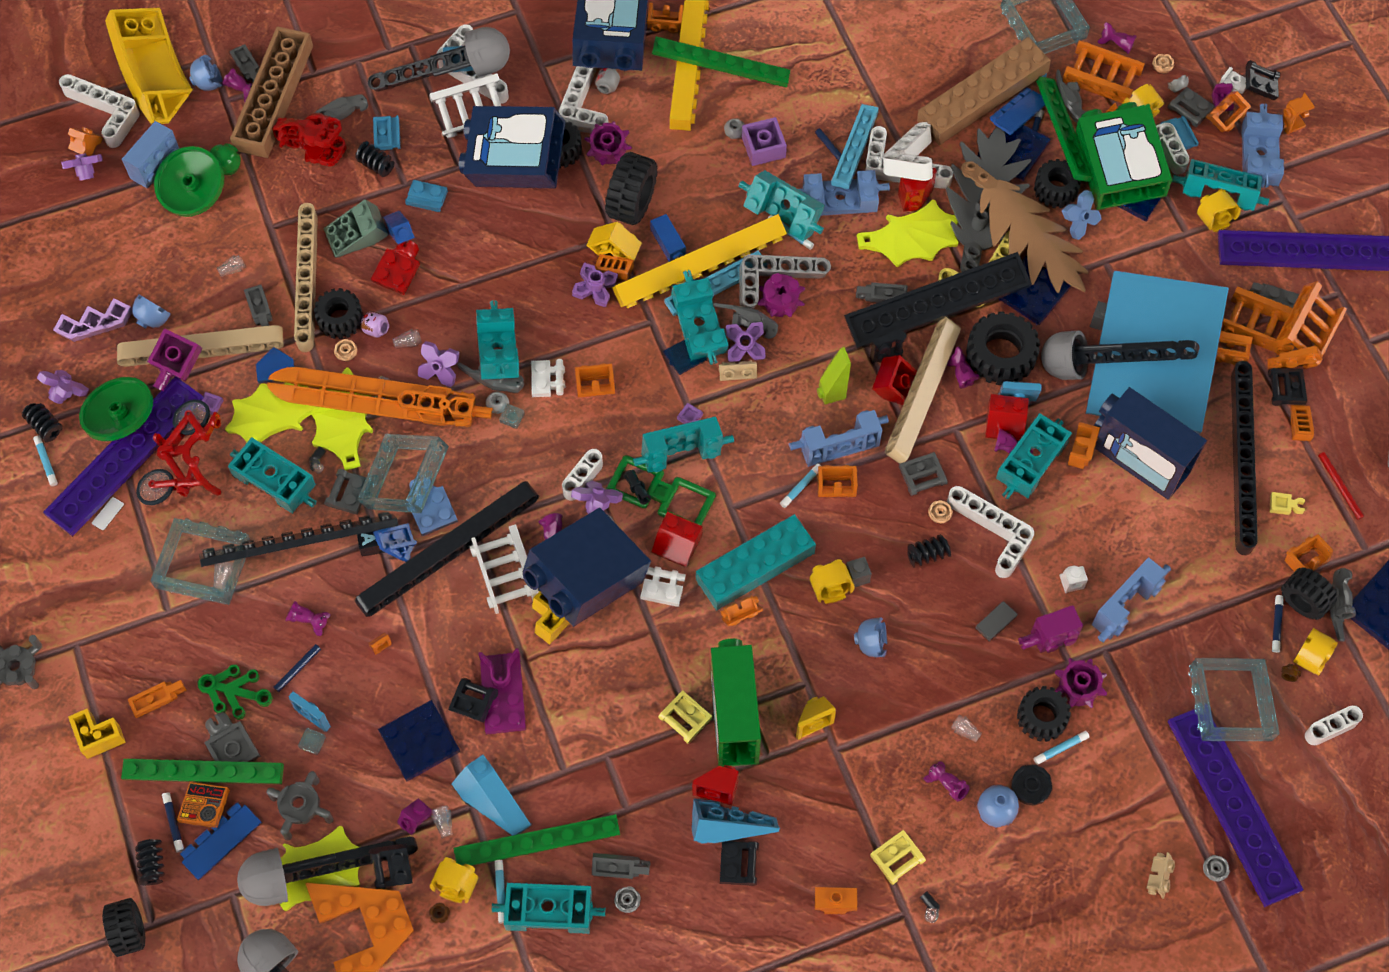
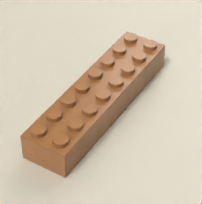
[230,27,313,158]
[917,37,1051,145]

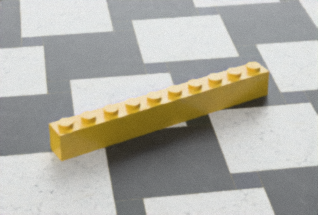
[670,0,709,131]
[612,214,787,309]

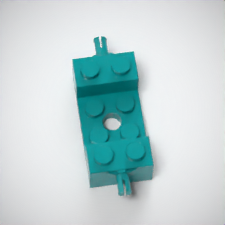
[1172,159,1270,211]
[738,170,825,241]
[671,270,729,365]
[476,300,519,380]
[996,413,1072,499]
[633,416,734,473]
[228,437,317,514]
[492,883,606,934]

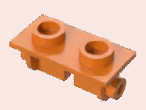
[720,595,763,626]

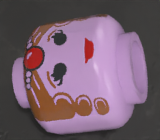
[361,311,389,338]

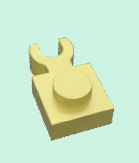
[1270,492,1305,515]

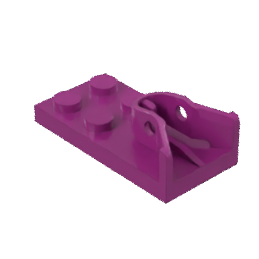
[479,648,526,735]

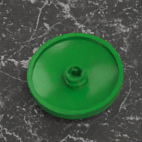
[154,146,224,217]
[79,377,153,441]

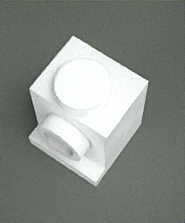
[1219,67,1246,94]
[1059,566,1088,593]

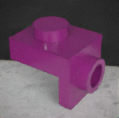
[1211,83,1234,111]
[397,798,433,835]

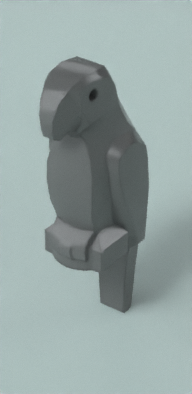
[1056,69,1088,123]
[315,94,368,120]
[713,303,778,339]
[457,362,524,393]
[1330,568,1356,642]

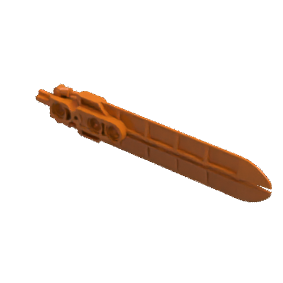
[267,367,493,427]

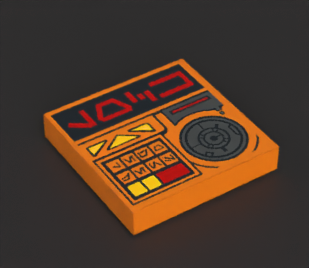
[177,782,230,828]

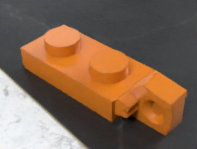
[1267,346,1323,370]
[127,680,186,719]

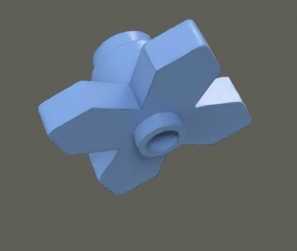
[1062,190,1102,240]

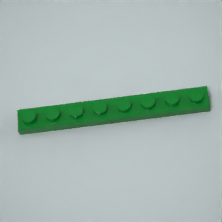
[652,36,790,88]
[1036,76,1093,182]
[121,759,284,785]
[453,814,620,866]

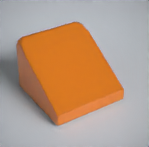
[368,633,392,655]

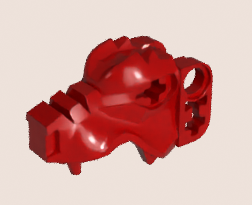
[272,113,347,167]

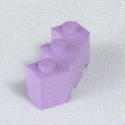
[53,298,132,342]

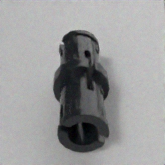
[624,470,651,505]

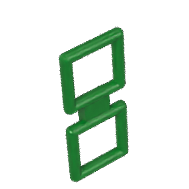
[606,455,716,525]

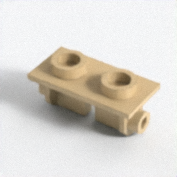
[719,360,757,381]
[1147,852,1175,899]

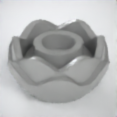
[1167,75,1189,92]
[724,118,745,139]
[486,391,509,414]
[1203,855,1230,882]
[614,886,641,913]

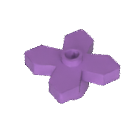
[61,153,103,180]
[572,263,618,307]
[726,322,765,362]
[418,341,459,387]
[37,370,89,404]
[571,480,623,514]

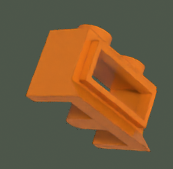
[647,3,684,33]
[1206,91,1251,132]
[1283,92,1315,134]
[1215,331,1253,366]
[575,363,615,398]
[1068,422,1100,469]
[817,465,858,497]
[1285,534,1333,572]

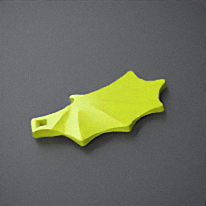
[857,200,959,267]
[311,368,374,470]
[225,383,334,443]
[280,826,360,911]

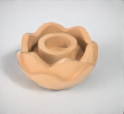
[1152,54,1174,74]
[334,339,357,361]
[928,500,953,524]

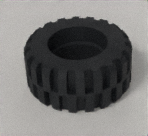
[605,152,658,225]
[966,312,1040,385]

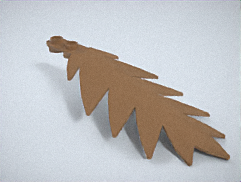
[961,161,1088,293]

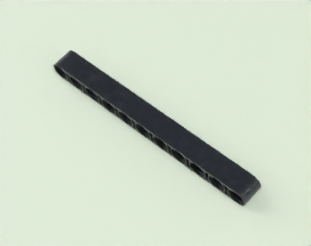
[1231,361,1258,555]
[355,481,539,617]

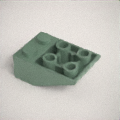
[324,199,389,258]

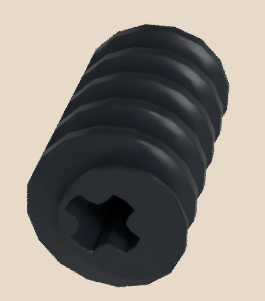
[355,141,395,177]
[22,403,63,443]
[907,534,951,568]
[135,839,165,886]

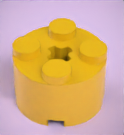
[1122,84,1164,117]
[1197,189,1241,232]
[810,559,855,604]
[1293,628,1338,676]
[430,857,478,903]

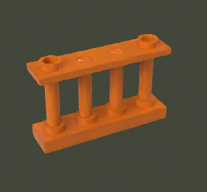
[1062,40,1145,103]
[1275,281,1347,369]
[1221,286,1307,356]

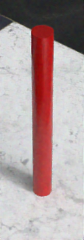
[1318,452,1364,520]

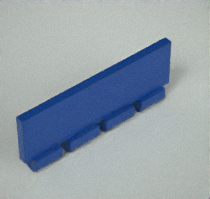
[990,88,1046,135]
[180,802,262,881]

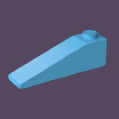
[451,755,531,836]
[692,799,780,844]

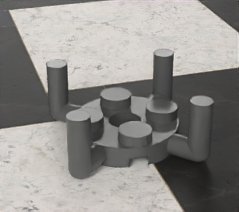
[0,635,42,689]
[266,771,334,841]

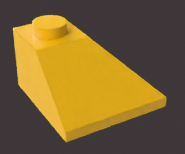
[796,696,836,740]

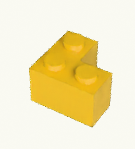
[586,222,642,260]
[532,591,570,645]
[68,708,126,759]

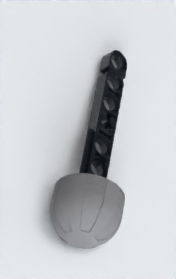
[368,27,510,92]
[1041,331,1200,380]
[237,836,418,906]
[237,929,298,972]

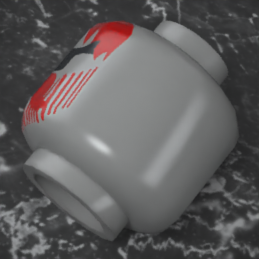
[595,68,620,94]

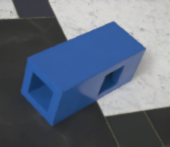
[383,210,415,244]
[650,214,686,262]

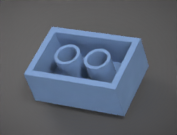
[122,121,180,188]

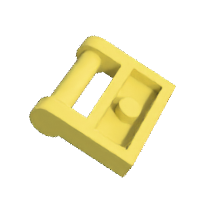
[658,690,712,744]
[870,830,926,885]

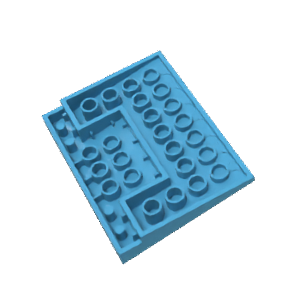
[1085,271,1229,435]

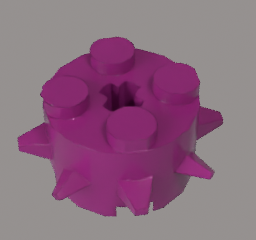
[584,121,632,165]
[757,273,805,317]
[1055,658,1107,708]

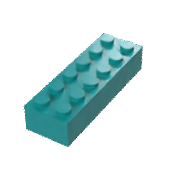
[696,514,816,611]

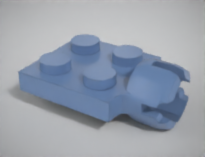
[407,475,458,536]

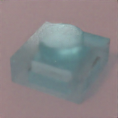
[499,404,525,429]
[298,728,326,755]

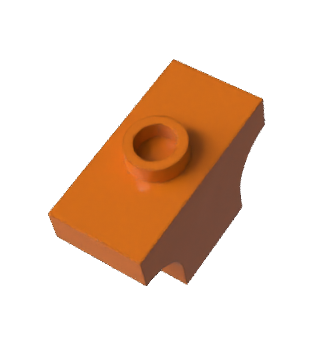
[68,127,103,156]
[815,887,857,915]

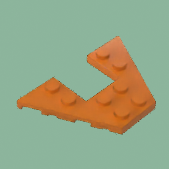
[305,883,414,972]

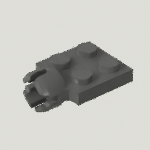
[204,712,261,762]

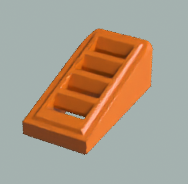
[595,254,634,281]
[1290,405,1314,441]

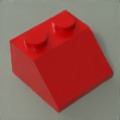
[898,168,937,212]
[872,355,917,405]
[985,394,1029,442]
[651,511,703,568]
[692,765,739,806]

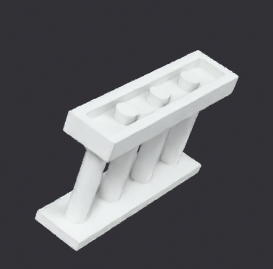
[429,73,501,138]
[469,524,539,614]

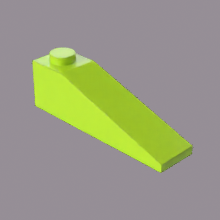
[817,347,851,405]

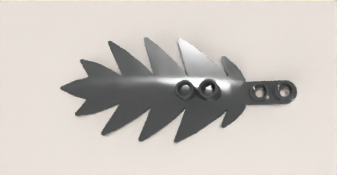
[946,127,1031,272]

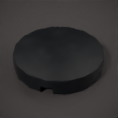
[1011,765,1052,806]

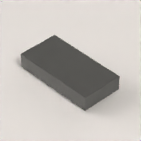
[975,601,1018,642]

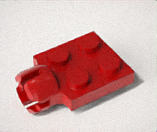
[371,240,420,295]

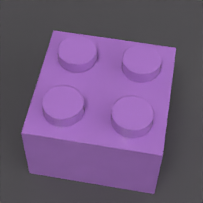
[742,117,787,166]

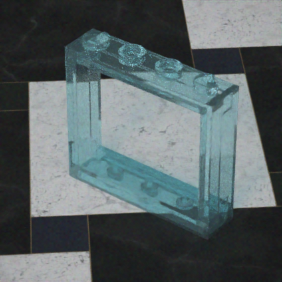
[1000,0,1090,54]
[357,434,449,513]
[150,518,250,605]
[1188,658,1280,741]

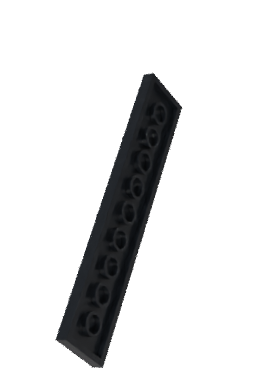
[844,252,1032,350]
[199,512,398,567]

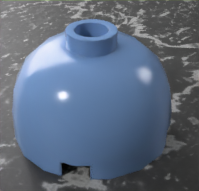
[189,55,223,91]
[132,294,171,329]
[854,617,887,657]
[977,785,1019,828]

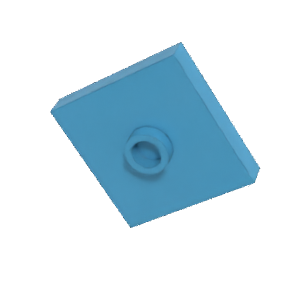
[998,381,1042,402]
[288,691,331,732]

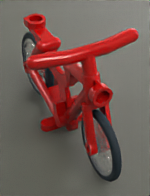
[136,400,222,505]

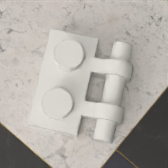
[531,359,565,397]
[640,566,686,607]

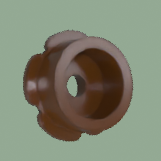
[1281,664,1301,682]
[429,903,450,924]

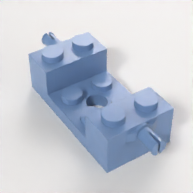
[1242,103,1284,188]
[798,170,890,216]
[789,410,889,467]
[1092,557,1171,643]

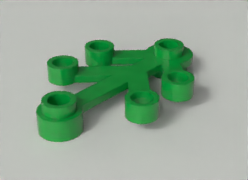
[198,664,273,720]

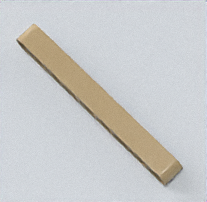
[294,203,318,352]
[885,317,961,464]
[117,325,283,367]

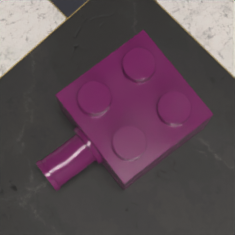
[147,328,203,391]
[1018,605,1083,653]

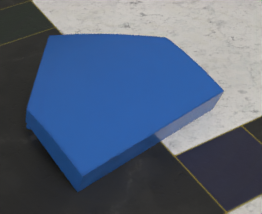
[256,347,295,384]
[373,523,418,562]

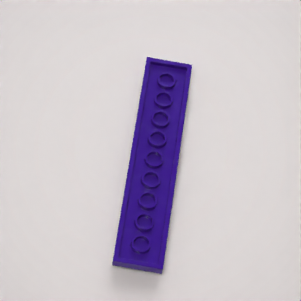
[1217,230,1389,271]
[43,377,204,537]
[1168,705,1304,907]

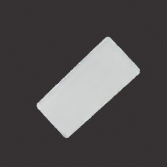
[92,497,124,530]

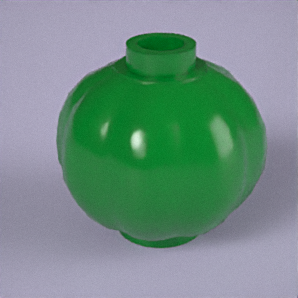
[209,143,241,175]

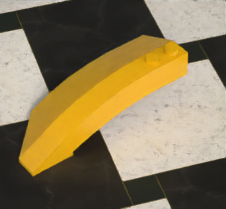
[105,8,194,125]

